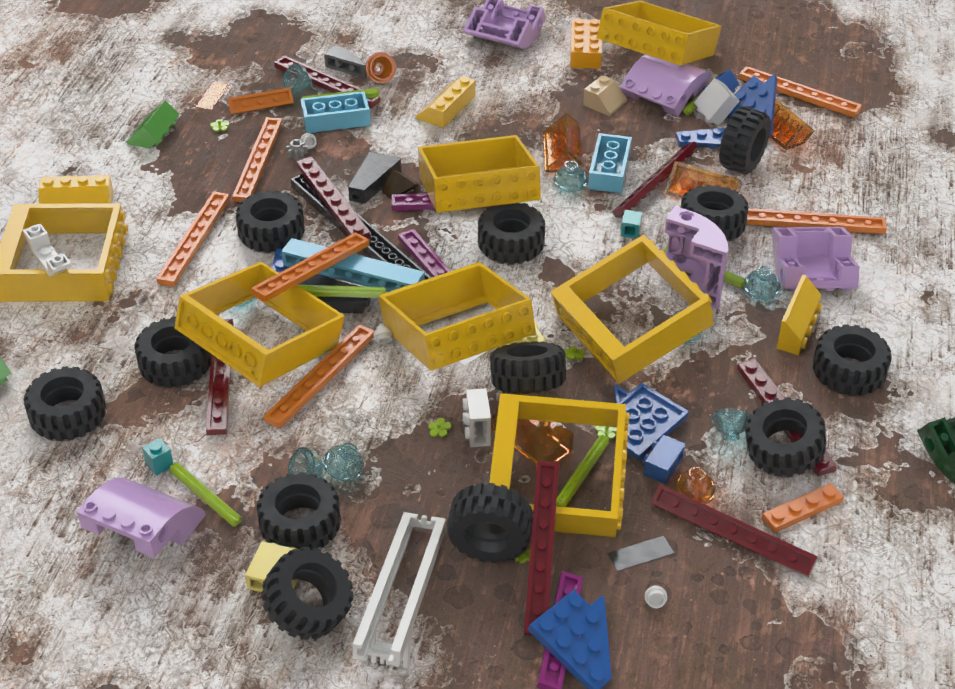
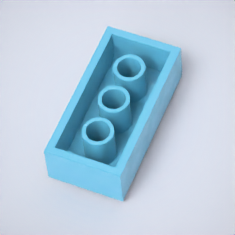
[301,91,370,133]
[588,133,632,193]

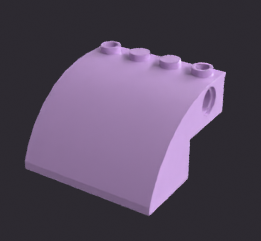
[463,0,546,49]
[620,54,712,117]
[665,206,728,309]
[772,227,860,291]
[76,478,206,558]

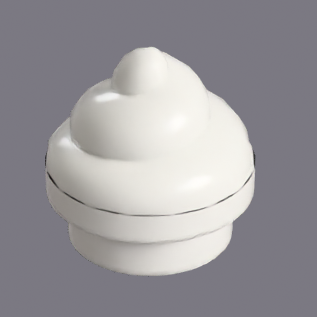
[300,133,316,150]
[373,324,393,344]
[645,585,667,608]

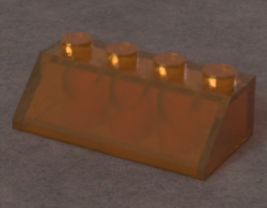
[770,99,815,150]
[543,113,583,173]
[664,161,742,199]
[491,393,574,465]

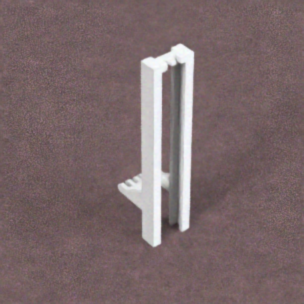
[353,512,446,669]

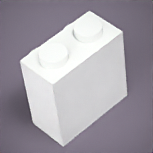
[694,78,739,126]
[462,388,491,447]

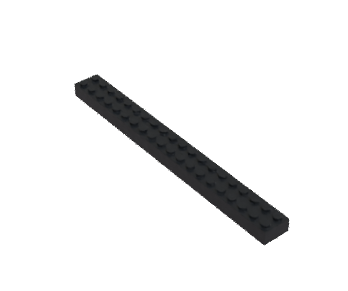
[291,174,432,280]

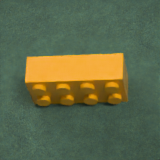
[570,18,602,69]

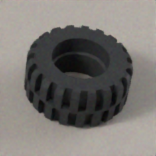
[719,106,771,174]
[681,185,749,241]
[235,190,305,253]
[478,203,545,265]
[134,317,211,388]
[812,324,892,396]
[490,341,566,394]
[23,366,106,441]
[745,397,827,477]
[257,472,341,550]
[446,483,533,563]
[261,547,354,640]

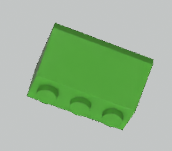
[126,100,179,148]

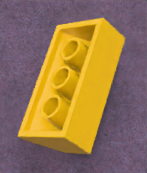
[416,76,475,128]
[38,175,114,204]
[776,275,823,355]

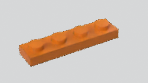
[227,87,294,115]
[762,483,844,533]

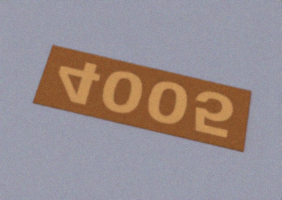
[196,82,230,109]

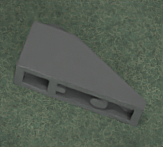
[324,45,367,78]

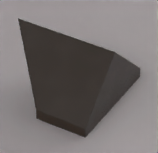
[381,169,418,199]

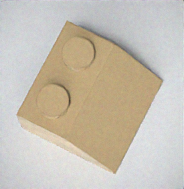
[583,75,627,116]

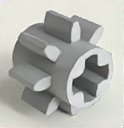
[286,139,308,160]

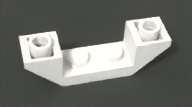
[23,224,72,277]

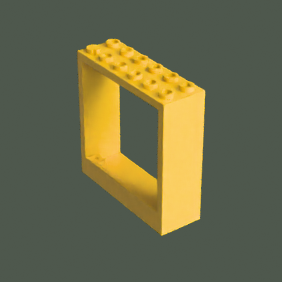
[596,0,722,66]
[418,135,541,213]
[0,203,128,302]
[550,234,714,384]
[174,261,345,387]
[378,262,536,371]
[487,393,630,537]

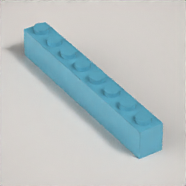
[281,238,425,292]

